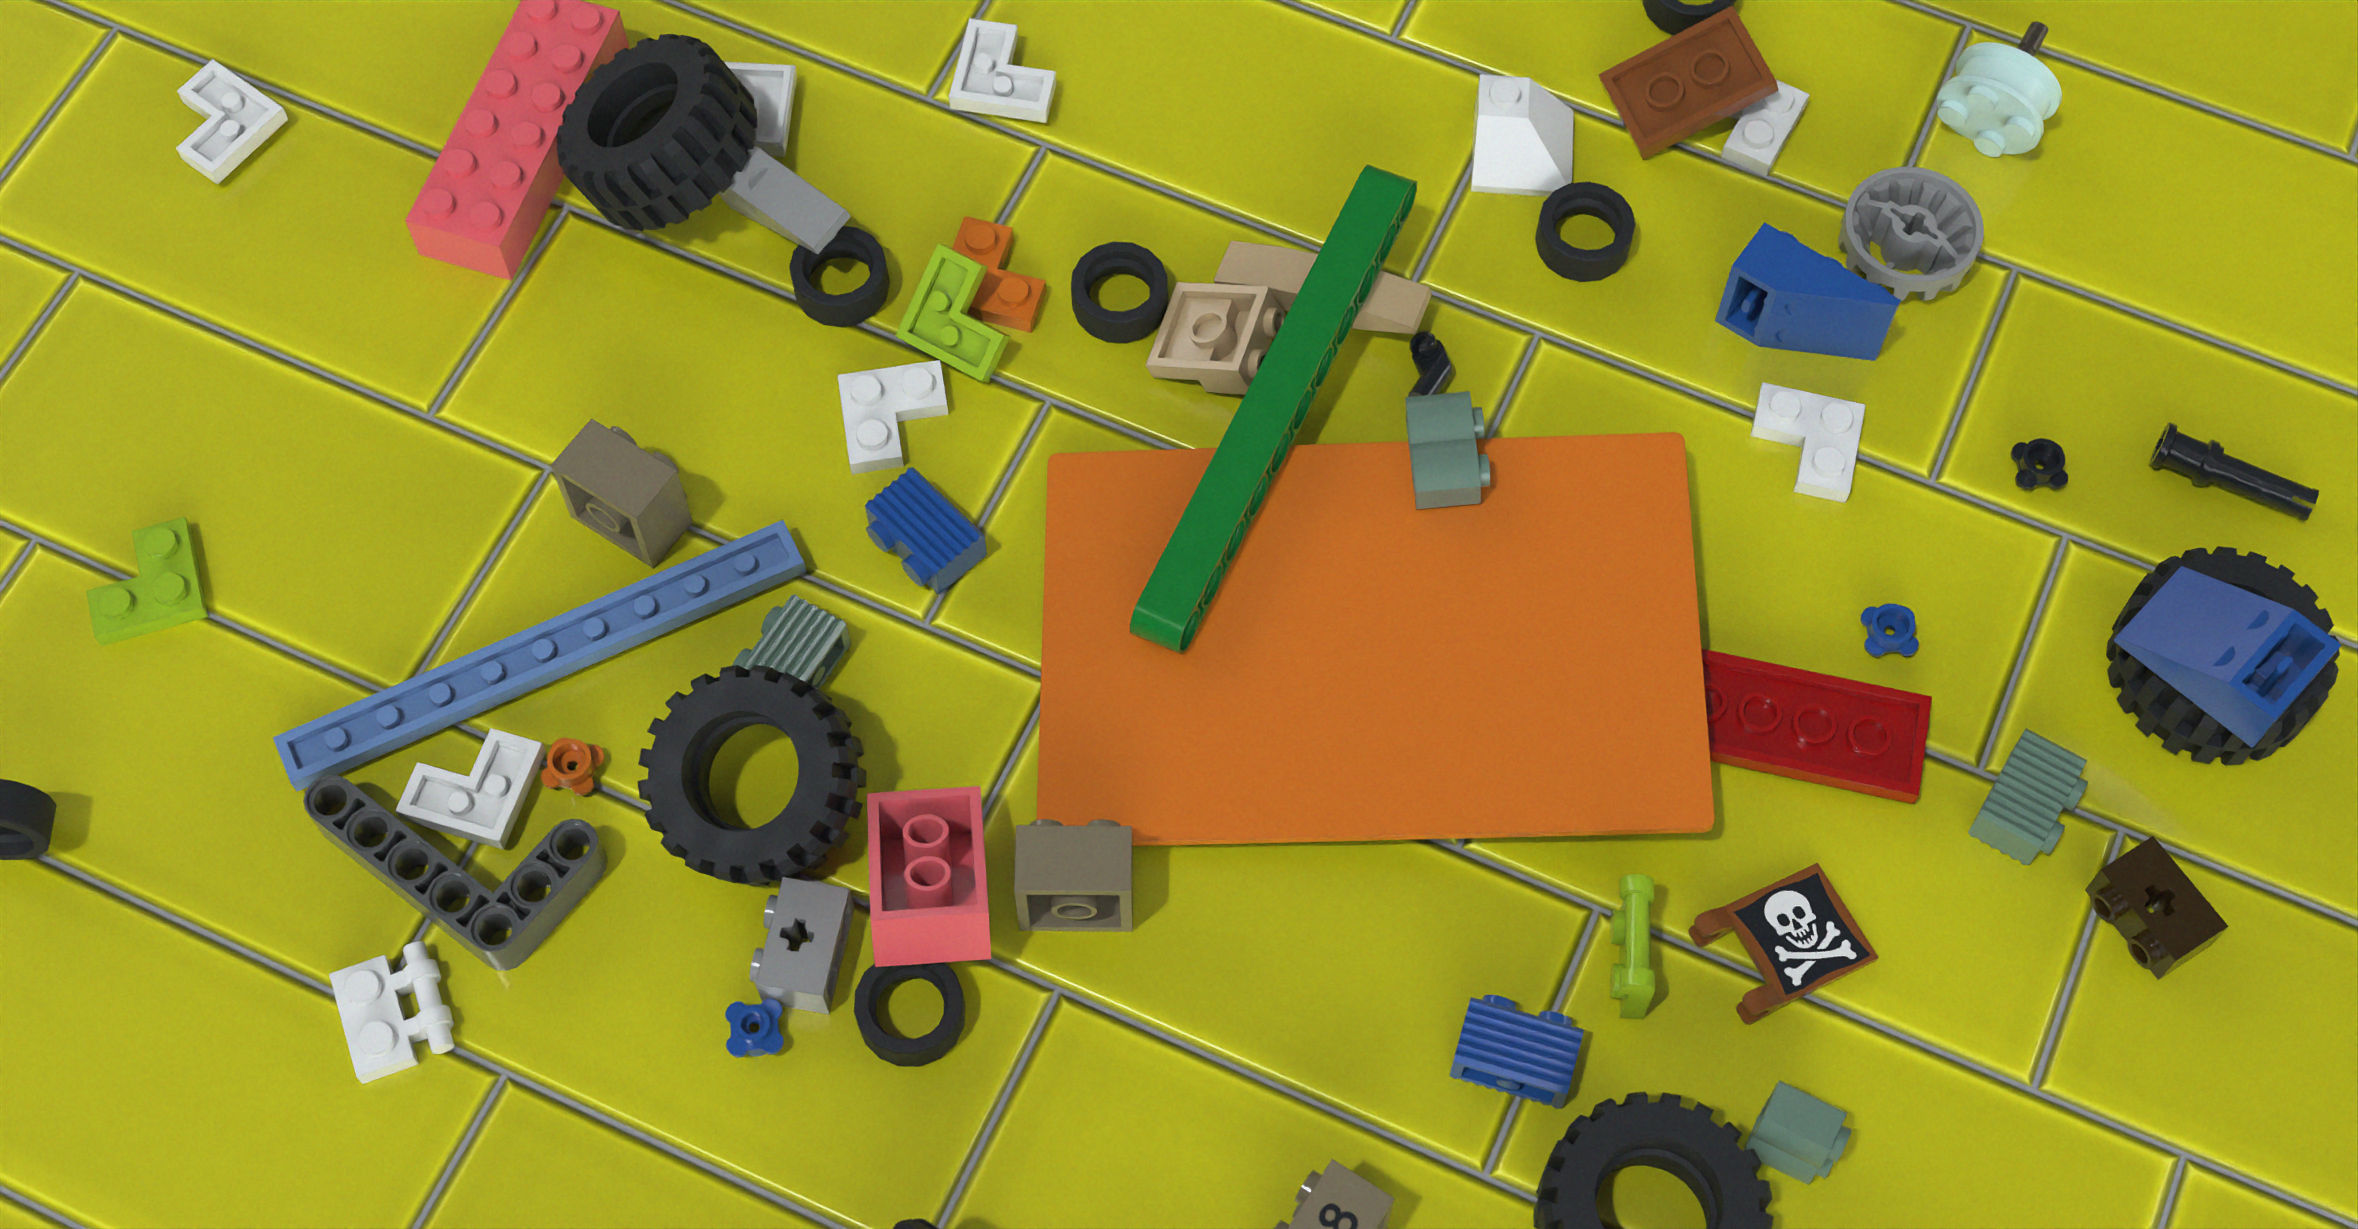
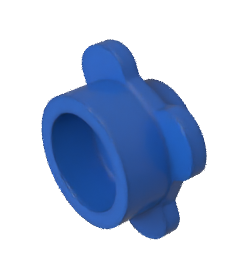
[1860,604,1919,657]
[725,998,784,1058]

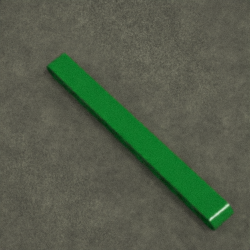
[1130,165,1417,654]

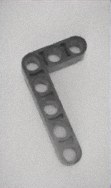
[303,775,608,971]

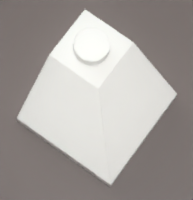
[1471,74,1574,197]

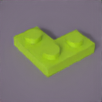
[895,243,1010,383]
[86,517,209,646]

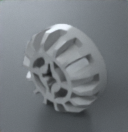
[1838,167,1984,301]

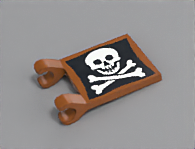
[1688,863,1879,1025]

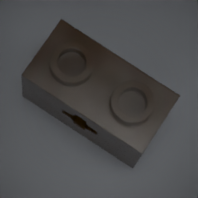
[2085,836,2228,980]

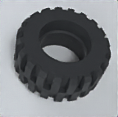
[557,34,757,231]
[2106,546,2340,765]
[638,665,867,886]
[1533,1091,1773,1229]

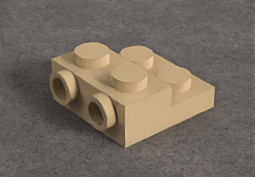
[1146,282,1286,395]

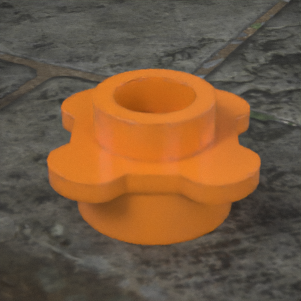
[541,738,605,796]

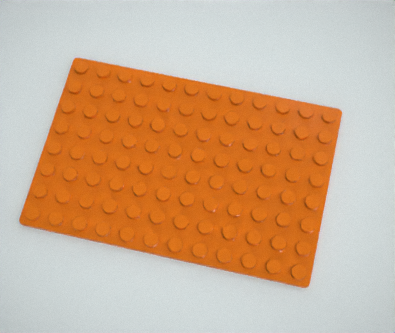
[1036,432,1715,846]

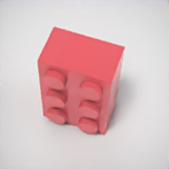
[867,786,991,967]

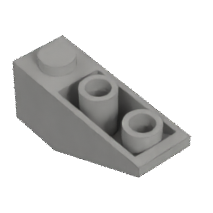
[718,145,851,254]

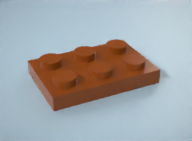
[1598,5,1779,160]

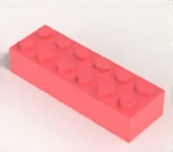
[405,0,629,281]

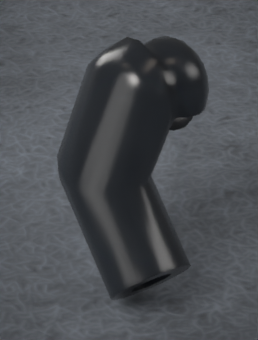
[1408,331,1452,397]

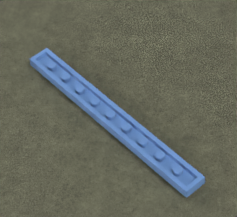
[273,520,806,792]

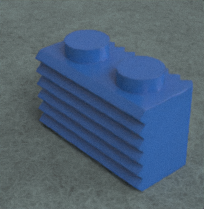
[865,467,987,594]
[1449,995,1584,1108]

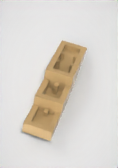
[1213,241,1432,334]

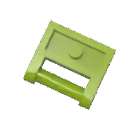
[1610,874,1655,1019]

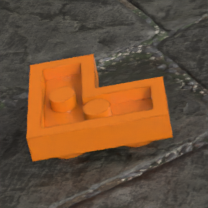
[952,216,1047,333]

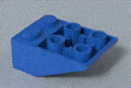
[1715,222,1901,361]
[2113,566,2341,748]

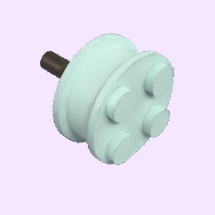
[1937,21,2062,157]

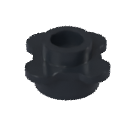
[2010,438,2068,490]

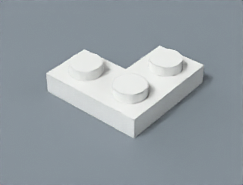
[949,18,1056,123]
[176,59,288,184]
[1721,80,1810,177]
[837,360,948,474]
[1750,382,1865,503]
[395,728,546,850]

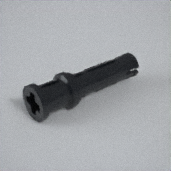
[2149,422,2319,521]

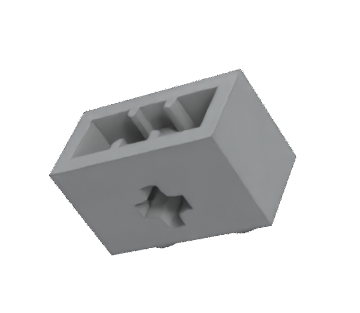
[750,877,855,1014]

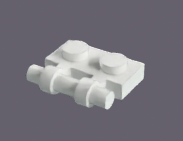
[329,941,454,1084]

